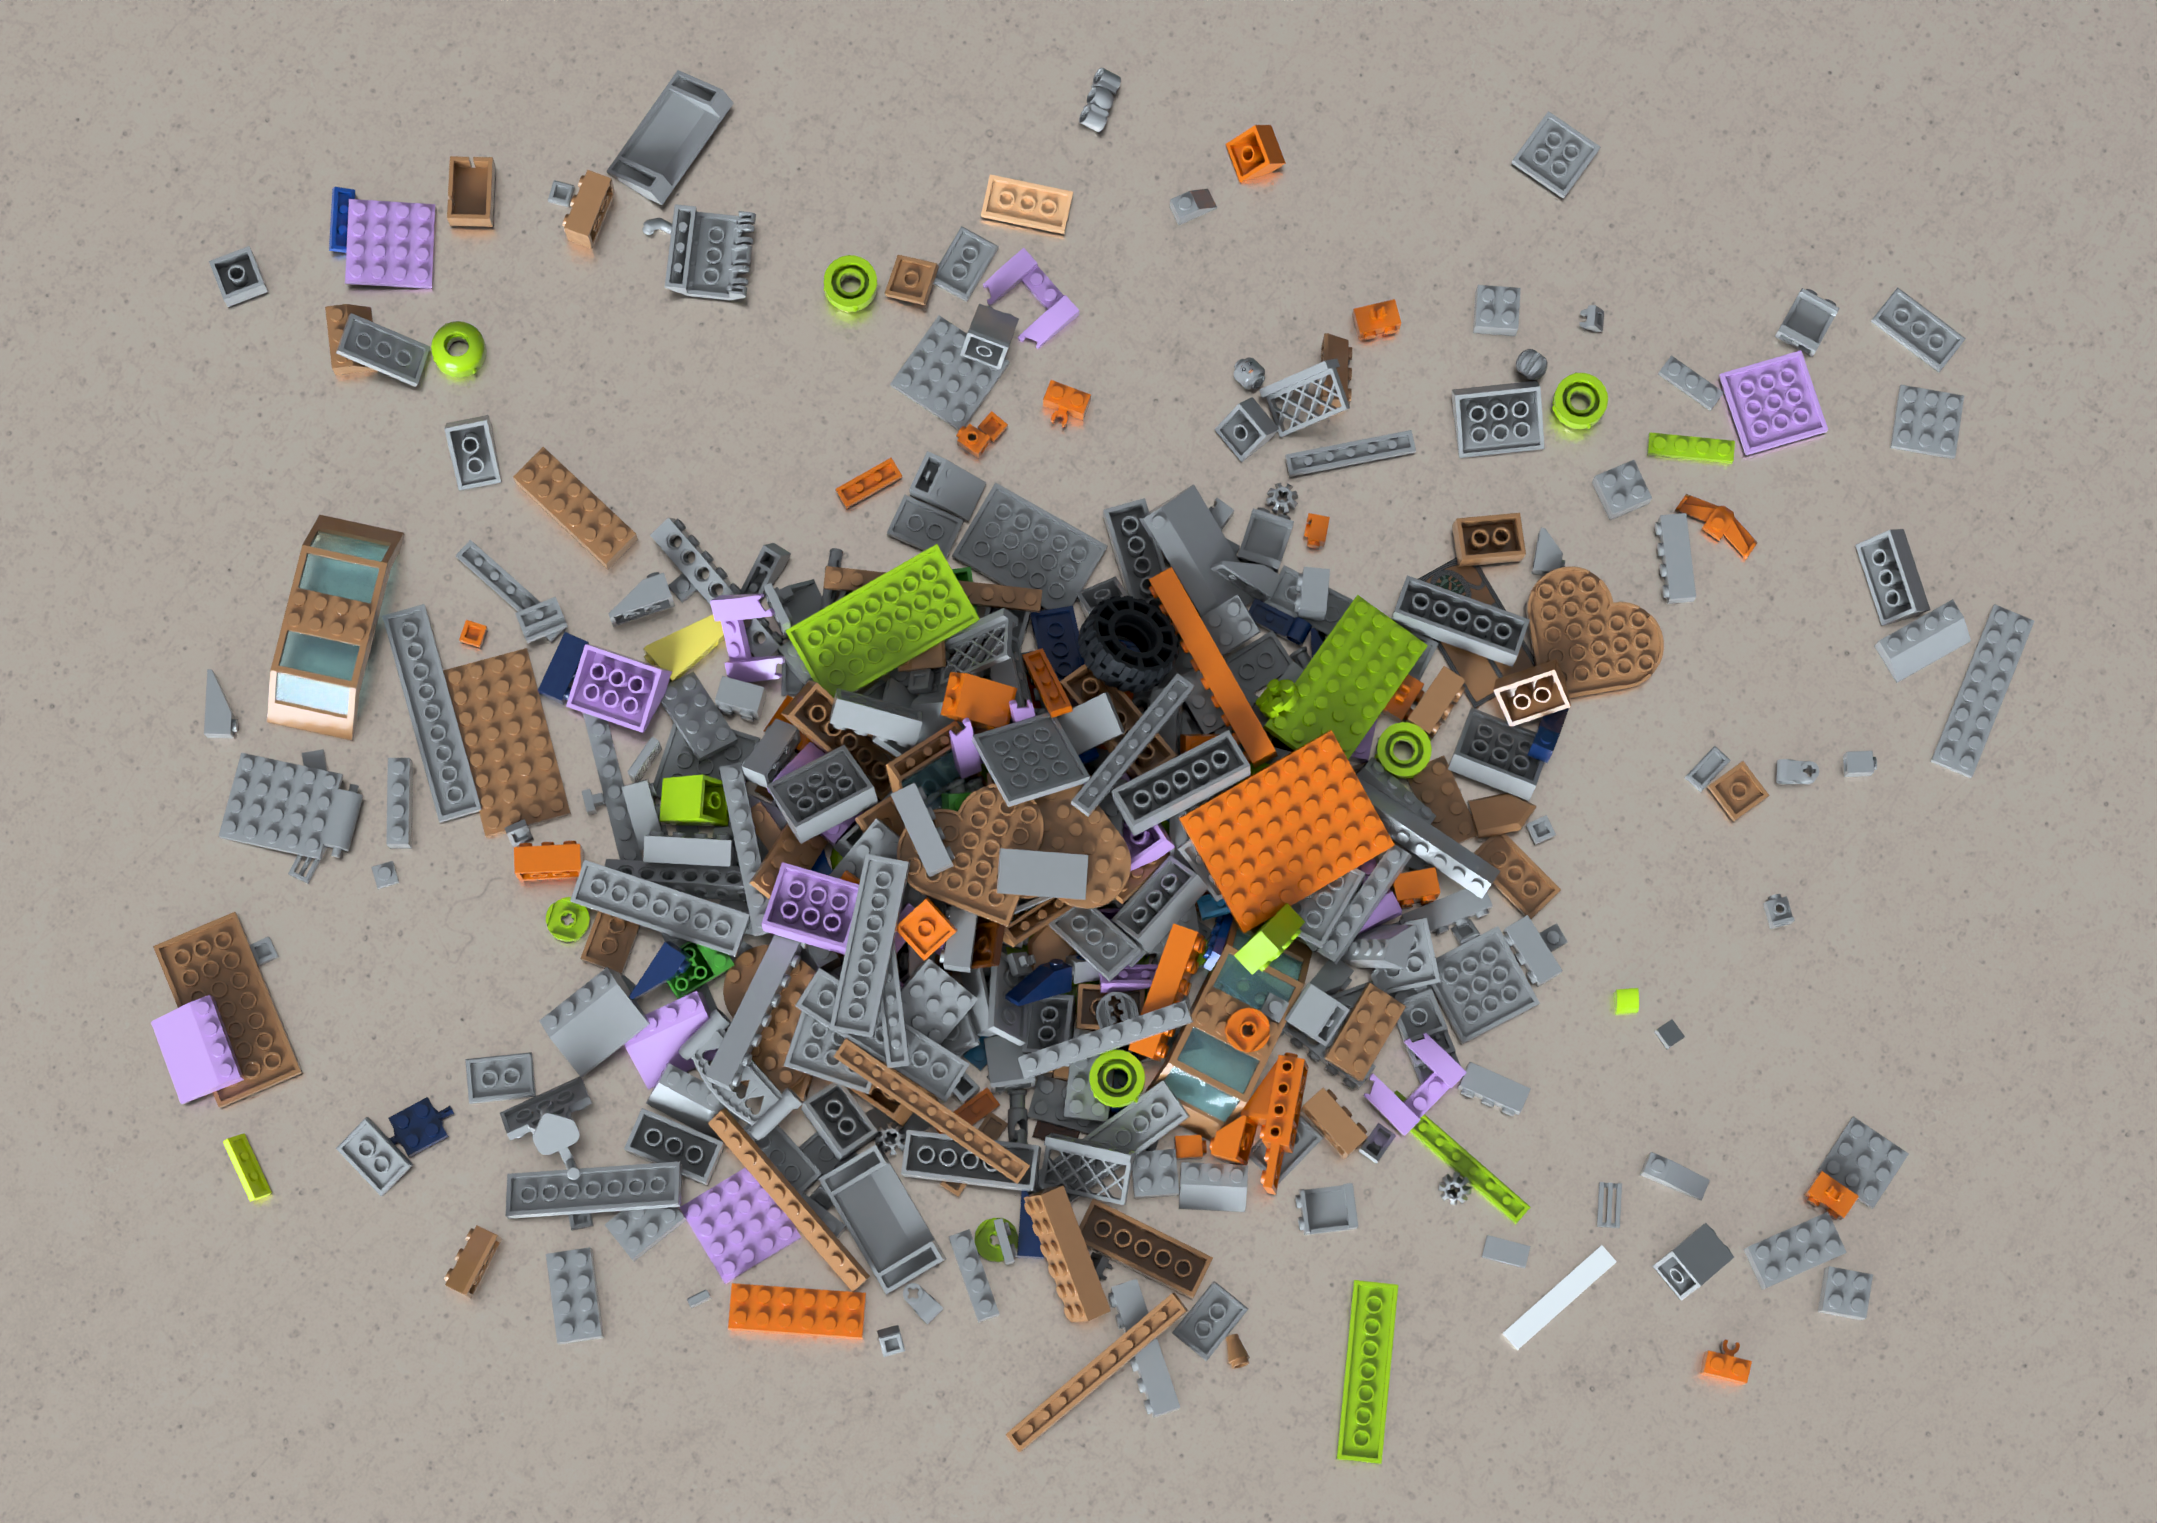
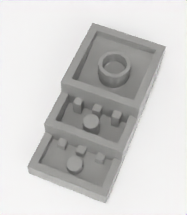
[1397,989,1461,1084]

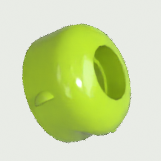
[823,255,877,312]
[431,321,487,378]
[1552,372,1608,429]
[1374,722,1432,779]
[1089,1050,1145,1107]

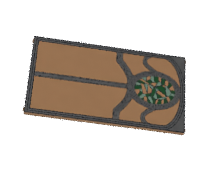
[1418,557,1535,709]

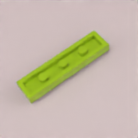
[1647,432,1735,464]

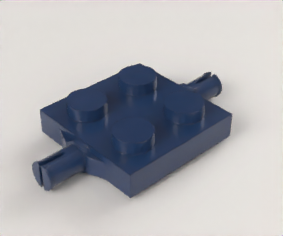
[388,1097,454,1158]

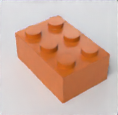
[514,841,584,880]

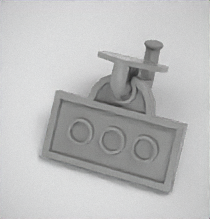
[500,1076,592,1180]

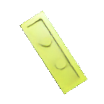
[223,1133,272,1202]

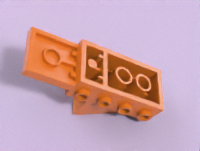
[1241,1053,1309,1195]

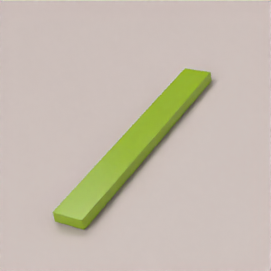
[1394,1090,1530,1224]

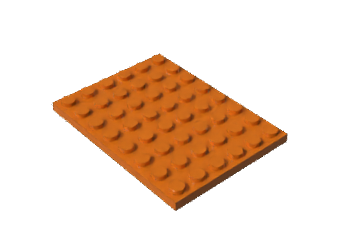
[1179,730,1395,933]

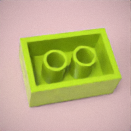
[1234,903,1305,975]

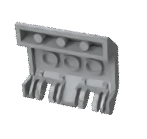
[665,204,756,300]

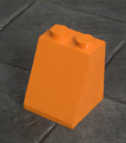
[940,672,1017,730]

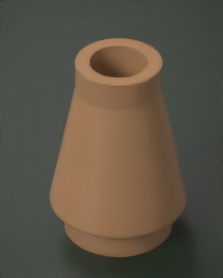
[1226,1334,1250,1369]

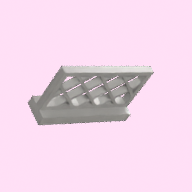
[1259,359,1350,437]
[940,608,1018,688]
[1039,1133,1136,1205]

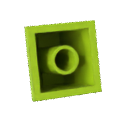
[659,774,729,826]

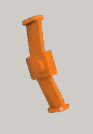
[1675,494,1758,560]

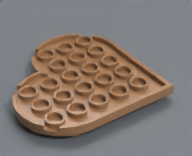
[1527,566,1664,698]
[897,784,1044,927]
[1020,784,1131,909]
[723,945,816,1093]

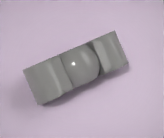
[1079,67,1121,132]

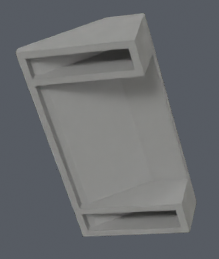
[606,70,734,205]
[1139,484,1255,617]
[819,1144,946,1294]

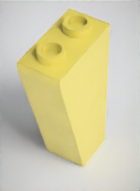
[643,614,725,682]

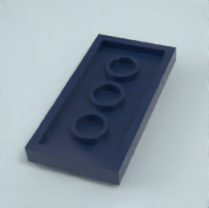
[1030,606,1085,682]

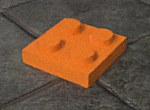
[896,897,957,961]

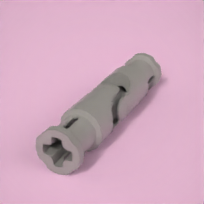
[1007,1090,1028,1144]

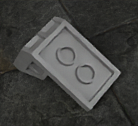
[763,579,822,639]

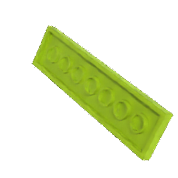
[1336,1280,1398,1464]

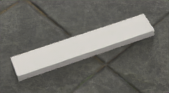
[1503,1245,1617,1350]

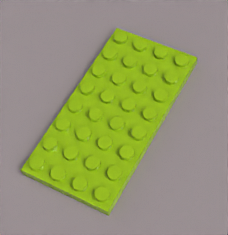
[785,544,980,698]
[1263,595,1428,760]

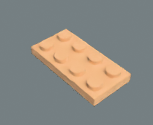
[981,174,1073,234]

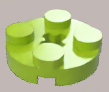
[1256,679,1299,718]
[546,897,590,942]
[974,1218,1018,1263]

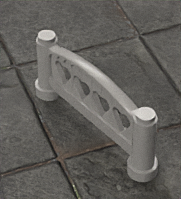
[678,1008,803,1141]

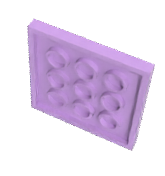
[345,199,435,289]
[1719,350,1828,455]
[679,1167,802,1284]

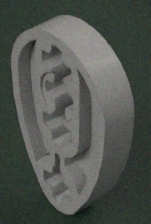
[1096,992,1139,1053]

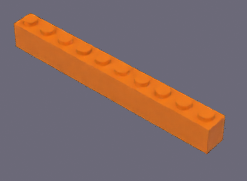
[1149,567,1278,768]

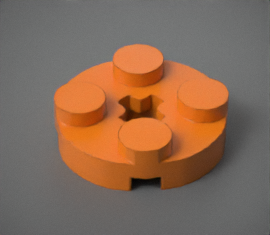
[1225,1008,1270,1052]

